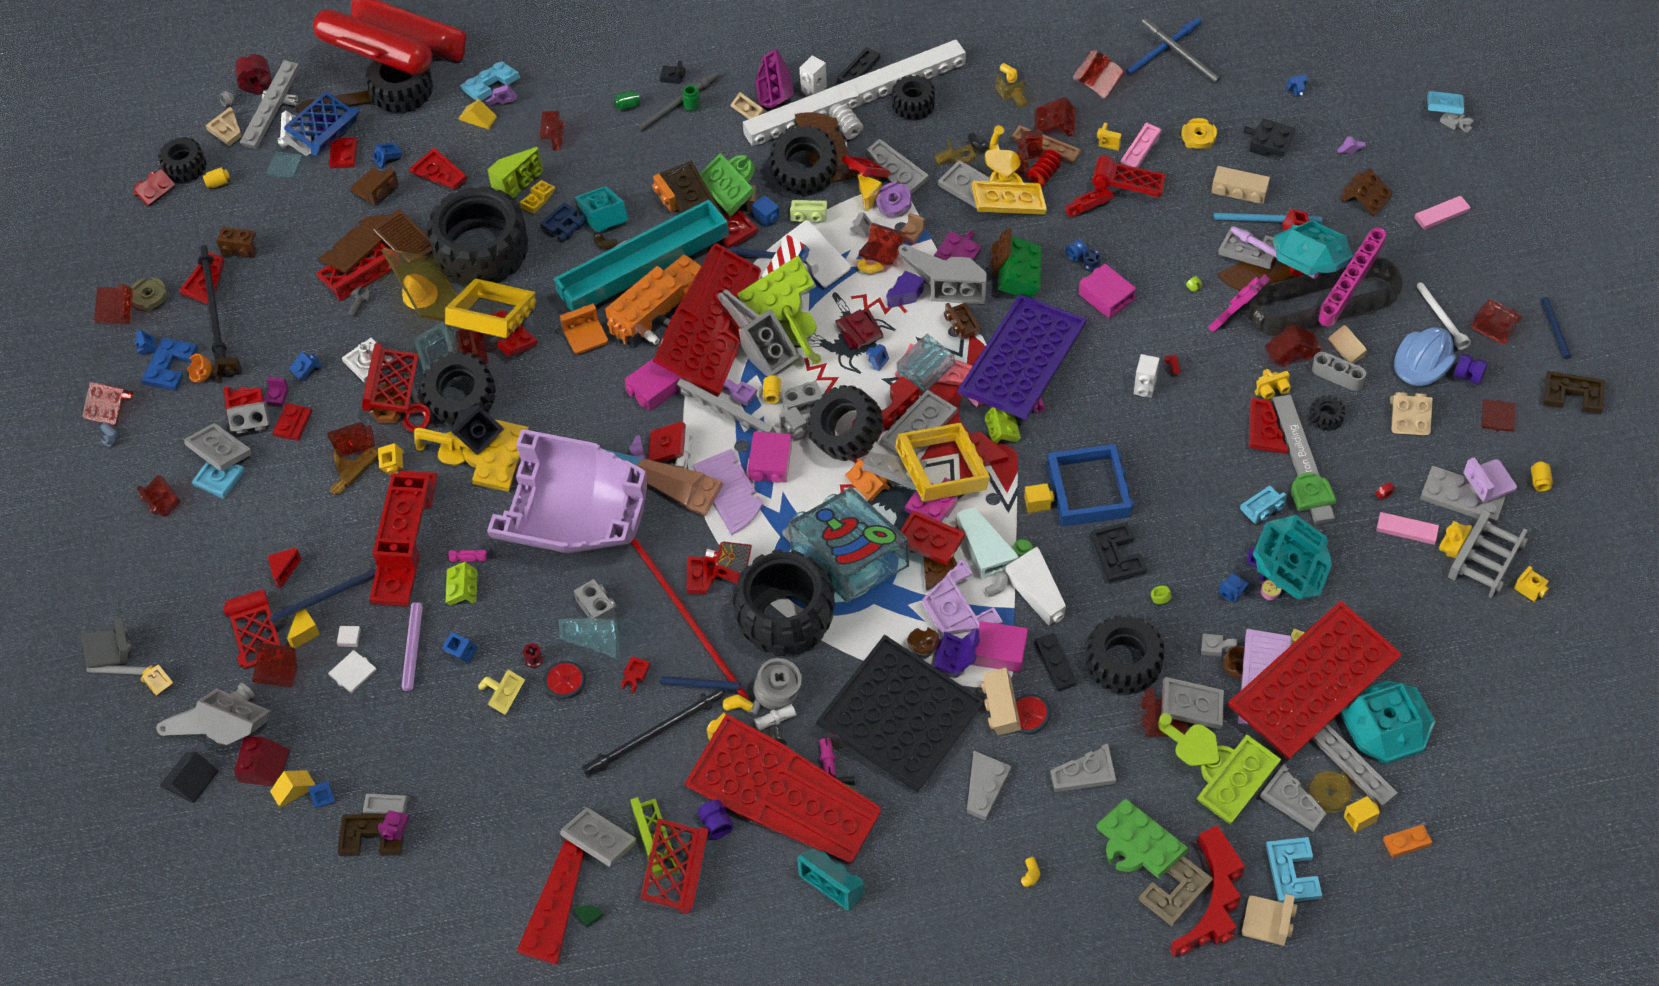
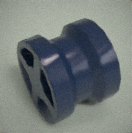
[1083,249,1101,272]

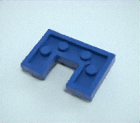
[141,338,198,391]

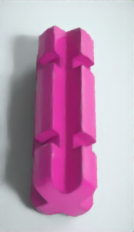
[448,550,487,562]

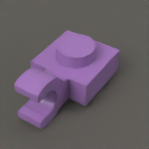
[485,84,517,106]
[723,379,757,406]

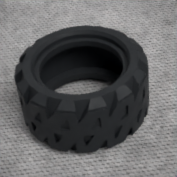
[427,186,529,284]

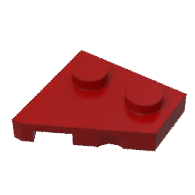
[224,386,264,412]
[968,431,1008,467]
[686,556,717,595]

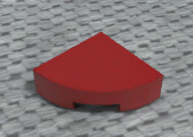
[1164,354,1181,374]

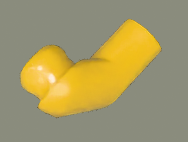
[1021,857,1041,887]

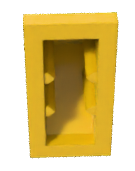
[459,99,497,129]
[858,174,882,211]
[287,609,320,649]
[270,770,316,808]

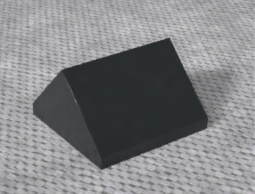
[451,404,504,455]
[160,752,219,804]

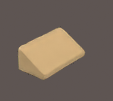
[730,92,767,119]
[1328,325,1367,363]

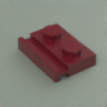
[838,309,881,349]

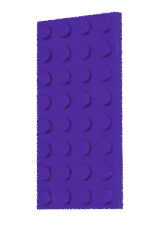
[958,294,1087,420]

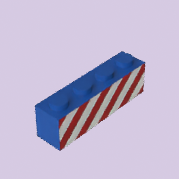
[759,235,810,280]

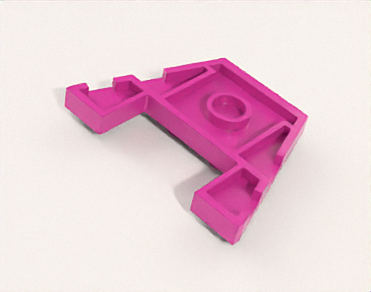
[1208,274,1270,332]

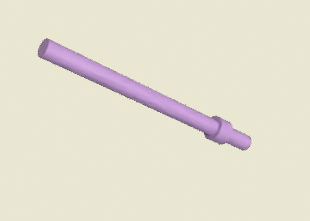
[1231,226,1319,279]

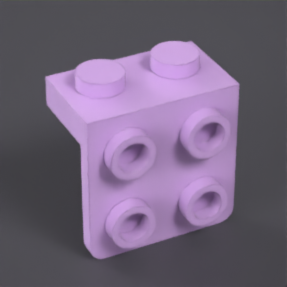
[1464,457,1517,503]

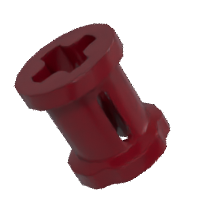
[523,643,543,668]

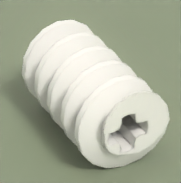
[829,104,863,140]

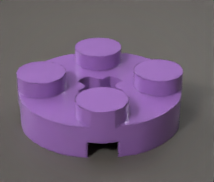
[876,182,912,217]

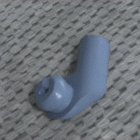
[101,422,117,447]

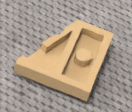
[205,107,242,146]

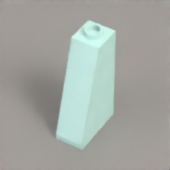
[957,508,1018,579]

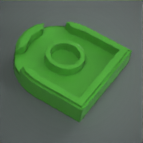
[1291,472,1336,511]

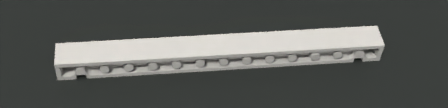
[743,40,966,147]

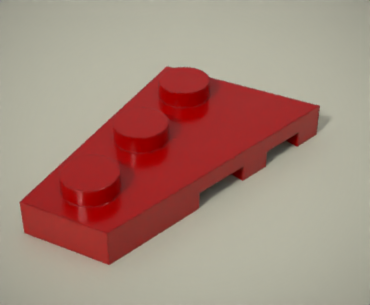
[408,148,468,190]
[179,252,225,305]
[1249,398,1288,454]

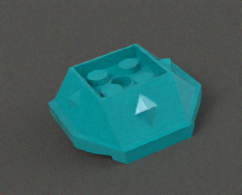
[1273,220,1354,275]
[1253,515,1332,600]
[1341,681,1435,765]

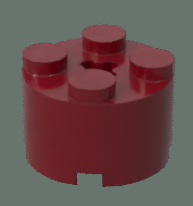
[235,54,272,95]

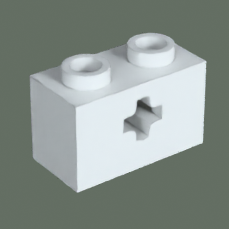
[800,56,827,96]
[1134,354,1159,398]

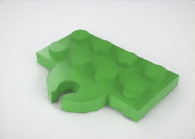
[700,153,756,216]
[1097,799,1188,879]

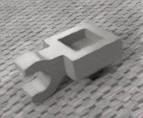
[1440,112,1473,133]
[1201,634,1237,657]

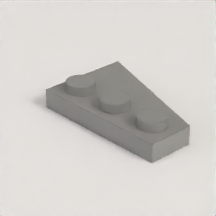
[1050,743,1116,792]

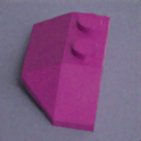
[755,49,794,108]

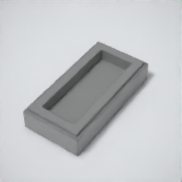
[363,794,408,814]

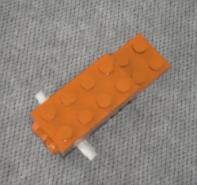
[605,254,701,348]

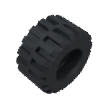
[892,75,935,120]
[158,137,206,183]

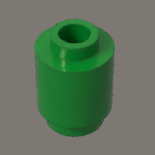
[682,85,700,110]
[614,91,640,111]

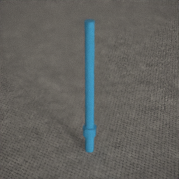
[1213,213,1322,224]

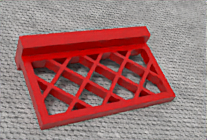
[316,243,400,302]
[362,343,419,413]
[640,818,709,914]

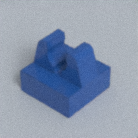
[1286,74,1308,96]
[134,330,157,355]
[866,344,890,371]
[308,781,335,808]

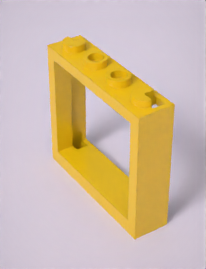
[445,279,537,338]
[895,423,990,502]

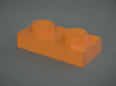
[1383,824,1432,858]

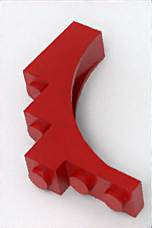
[1170,825,1245,957]

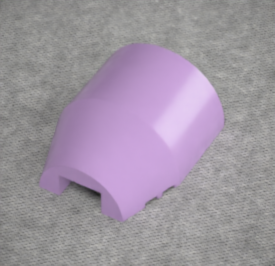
[487,429,647,554]

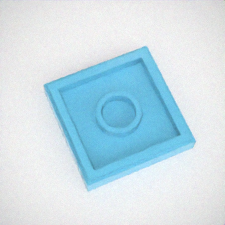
[1427,91,1464,114]
[191,462,245,499]

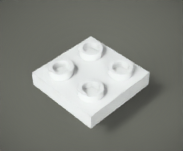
[278,111,312,156]
[342,338,393,383]

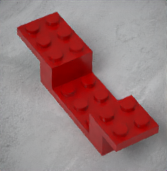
[369,471,438,606]

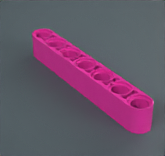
[1319,228,1386,327]

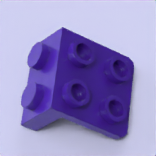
[934,628,980,677]

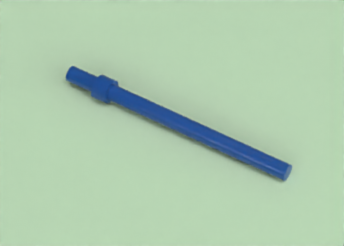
[1126,18,1202,75]

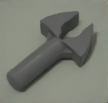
[348,286,370,317]

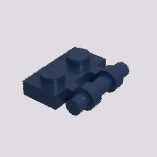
[540,202,587,242]

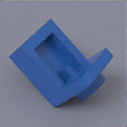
[289,352,323,381]

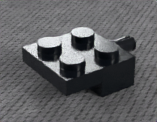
[1243,118,1296,157]

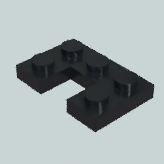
[1090,522,1147,583]

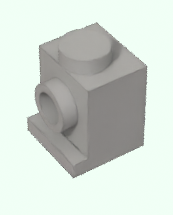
[779,407,808,439]

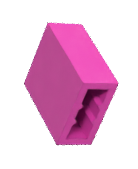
[1078,264,1136,319]
[625,358,683,411]
[748,432,792,483]
[973,621,1028,673]

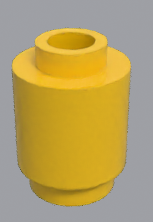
[203,167,231,189]
[763,375,782,404]
[1530,462,1553,492]

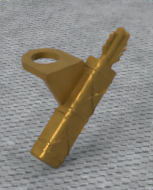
[330,447,378,495]

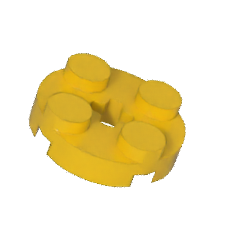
[1181,118,1217,149]

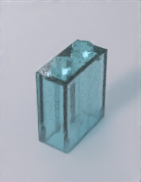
[896,333,955,393]

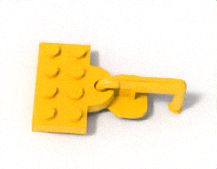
[971,125,1047,214]
[414,420,529,492]

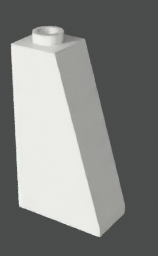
[1005,547,1066,626]

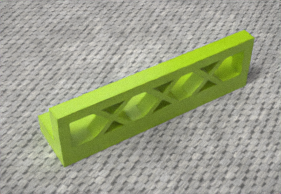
[630,797,680,879]

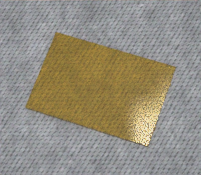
[382,248,457,321]

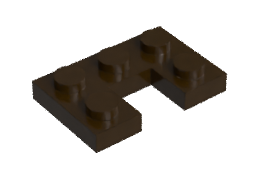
[1543,371,1605,414]
[338,814,404,856]

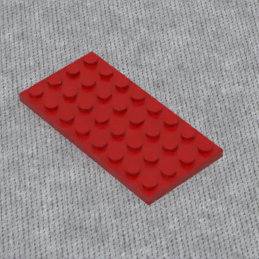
[1228,601,1402,761]

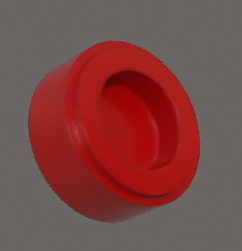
[1375,482,1395,500]

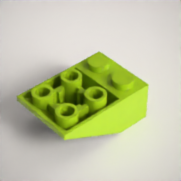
[488,147,543,199]

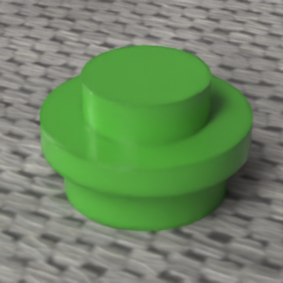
[1013,539,1033,558]

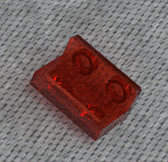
[540,111,564,151]
[136,475,181,517]

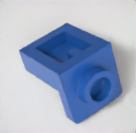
[373,142,403,168]
[1219,573,1249,603]

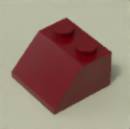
[234,735,290,786]

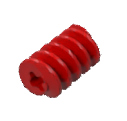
[1027,149,1062,187]

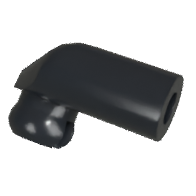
[968,132,989,152]

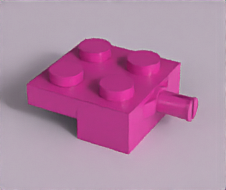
[905,477,958,522]

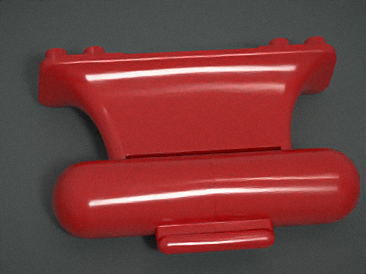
[313,0,467,75]

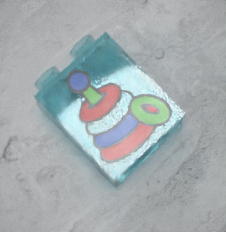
[788,487,909,603]

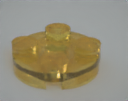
[1309,771,1352,813]

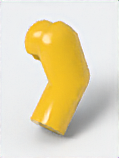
[1000,63,1018,83]
[857,258,884,274]
[723,695,754,712]

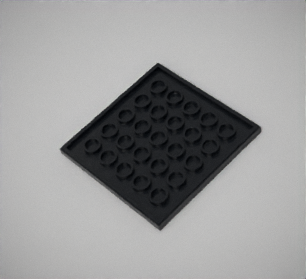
[816,634,985,793]

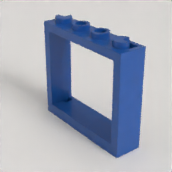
[1047,444,1134,527]

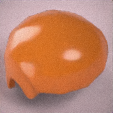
[187,353,213,383]

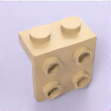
[1390,392,1432,435]
[1242,894,1297,946]

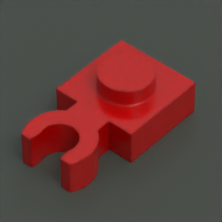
[621,656,651,693]

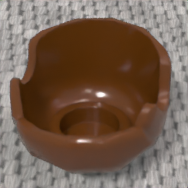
[907,627,940,656]
[1223,645,1245,679]

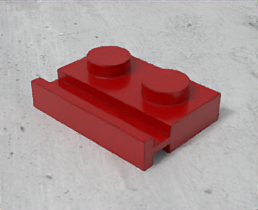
[329,137,358,169]
[272,403,313,441]

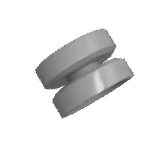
[754,658,802,710]

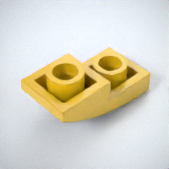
[520,180,555,214]

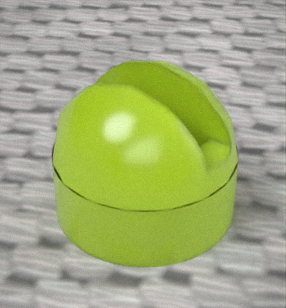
[1186,276,1202,292]

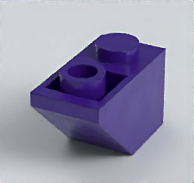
[886,270,924,308]

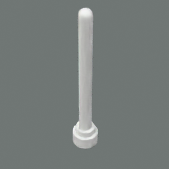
[1417,282,1471,350]

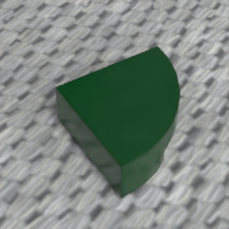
[574,905,604,928]

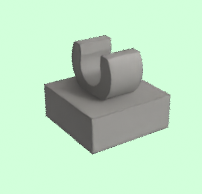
[850,212,873,238]

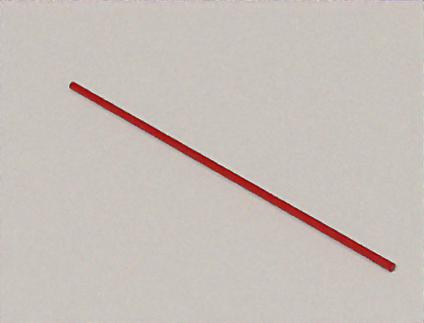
[631,537,750,700]

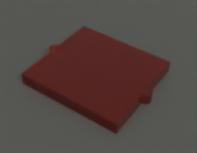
[1482,399,1515,432]

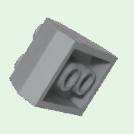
[899,244,987,304]
[718,290,800,377]
[156,688,271,745]

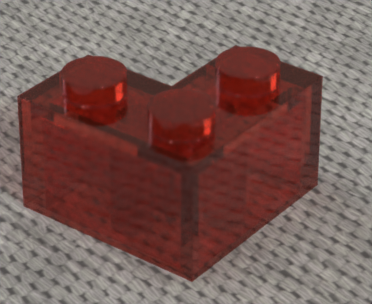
[1265,323,1322,367]

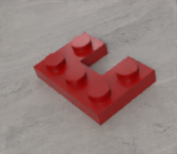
[483,310,538,357]

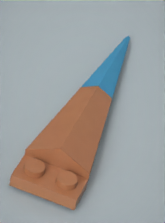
[604,449,723,516]

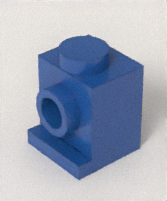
[442,632,478,664]

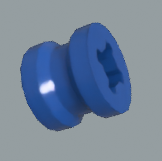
[1065,239,1087,262]

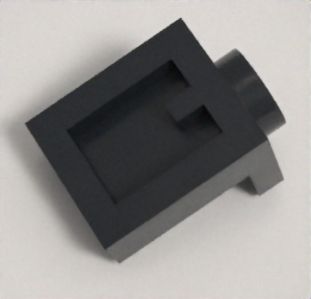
[660,61,686,84]

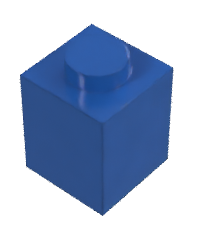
[752,195,780,227]

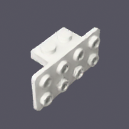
[781,220,851,288]

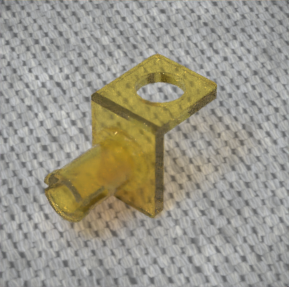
[995,75,1028,108]
[934,139,976,165]

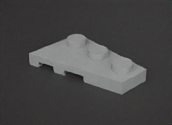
[862,452,927,490]
[967,751,1011,821]
[1260,764,1326,832]

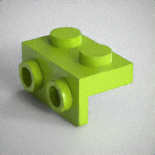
[985,407,1021,445]
[445,562,478,606]

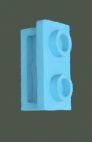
[1240,485,1287,524]

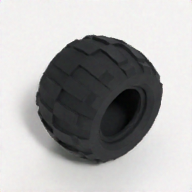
[732,549,835,656]

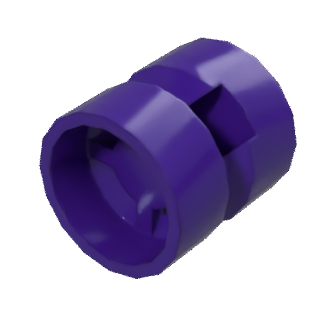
[1454,353,1488,385]
[697,800,734,839]

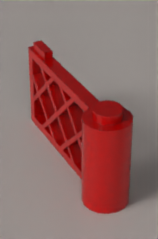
[1092,156,1166,197]
[223,588,284,670]

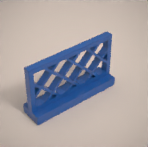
[284,91,360,157]

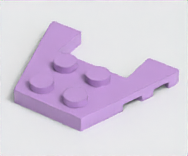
[921,559,1003,634]

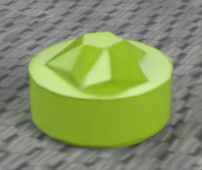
[1151,586,1172,604]

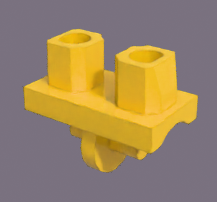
[1255,369,1291,400]
[1439,521,1473,558]

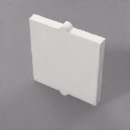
[328,650,377,694]

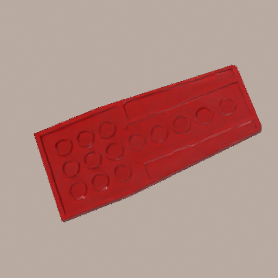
[652,243,761,397]
[684,714,881,864]

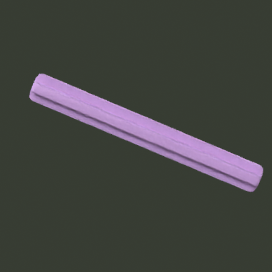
[401,602,423,691]

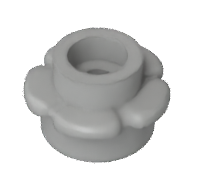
[219,91,234,107]

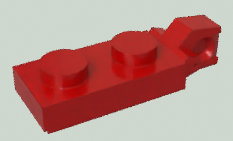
[1065,188,1114,218]

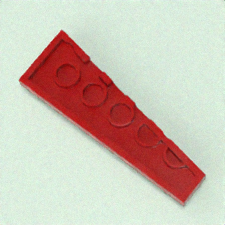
[517,839,585,965]

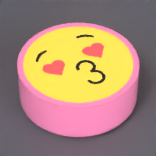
[1261,580,1281,600]

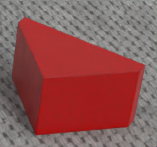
[268,548,302,589]

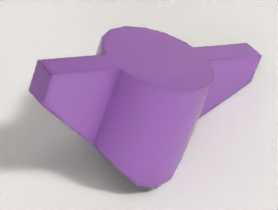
[1337,137,1366,154]
[629,435,645,459]

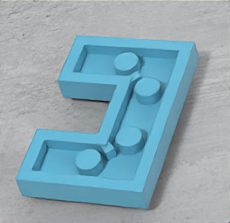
[460,61,520,101]
[1266,837,1322,903]

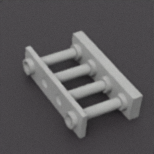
[1448,510,1528,598]

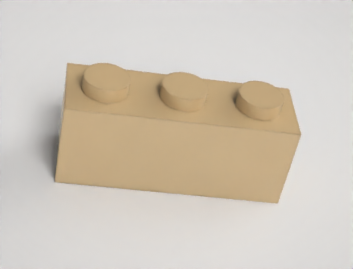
[1211,166,1270,204]
[981,668,1021,736]

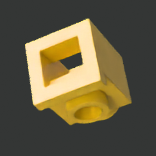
[378,443,404,475]
[1514,566,1549,602]

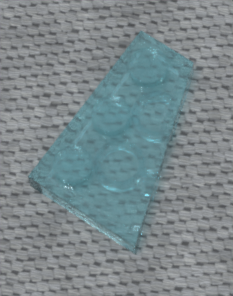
[559,618,619,659]

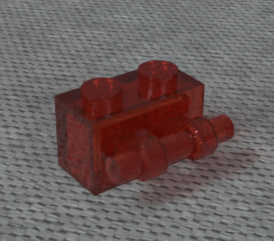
[1472,299,1523,345]
[450,328,488,364]

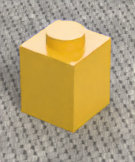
[1024,483,1054,513]
[1344,796,1380,833]

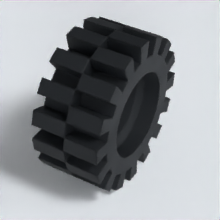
[1309,395,1346,431]

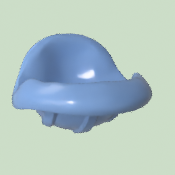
[1394,327,1457,386]

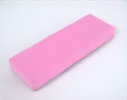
[1120,122,1162,168]
[1414,196,1471,230]
[1376,512,1439,545]

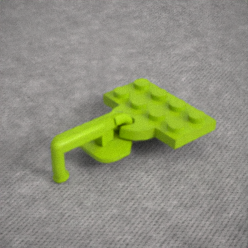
[737,255,821,364]
[1158,713,1281,825]

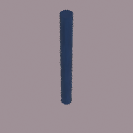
[1541,297,1571,359]
[660,676,741,690]

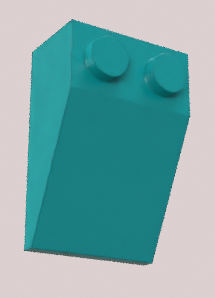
[574,186,628,232]

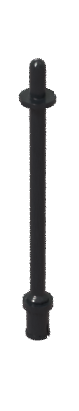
[197,245,227,360]
[582,689,725,777]

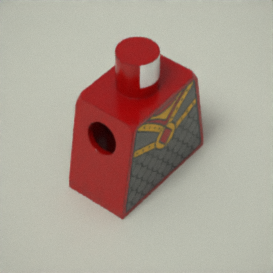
[704,541,752,584]

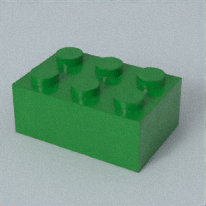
[998,235,1041,298]

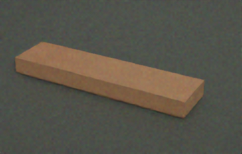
[1011,125,1081,165]

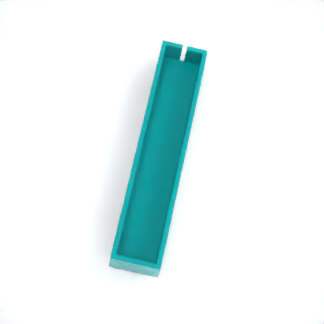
[554,199,729,312]

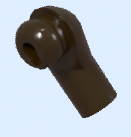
[593,232,617,249]

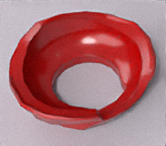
[402,403,431,432]

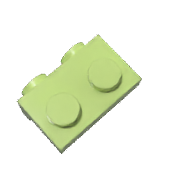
[790,200,827,222]

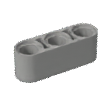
[1312,352,1366,391]

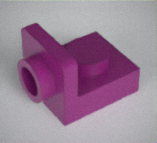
[264,377,289,407]
[378,810,409,840]

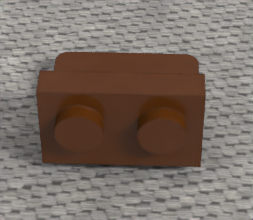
[351,168,399,206]
[1340,168,1392,216]
[990,227,1012,276]

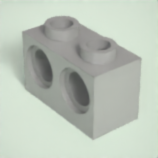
[781,381,822,415]
[226,401,271,434]
[574,579,617,628]

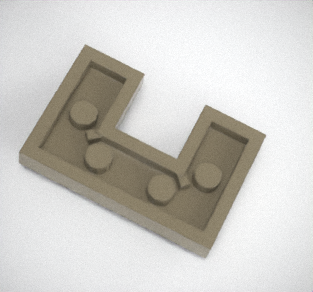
[1139,856,1213,927]

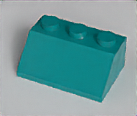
[797,849,865,911]

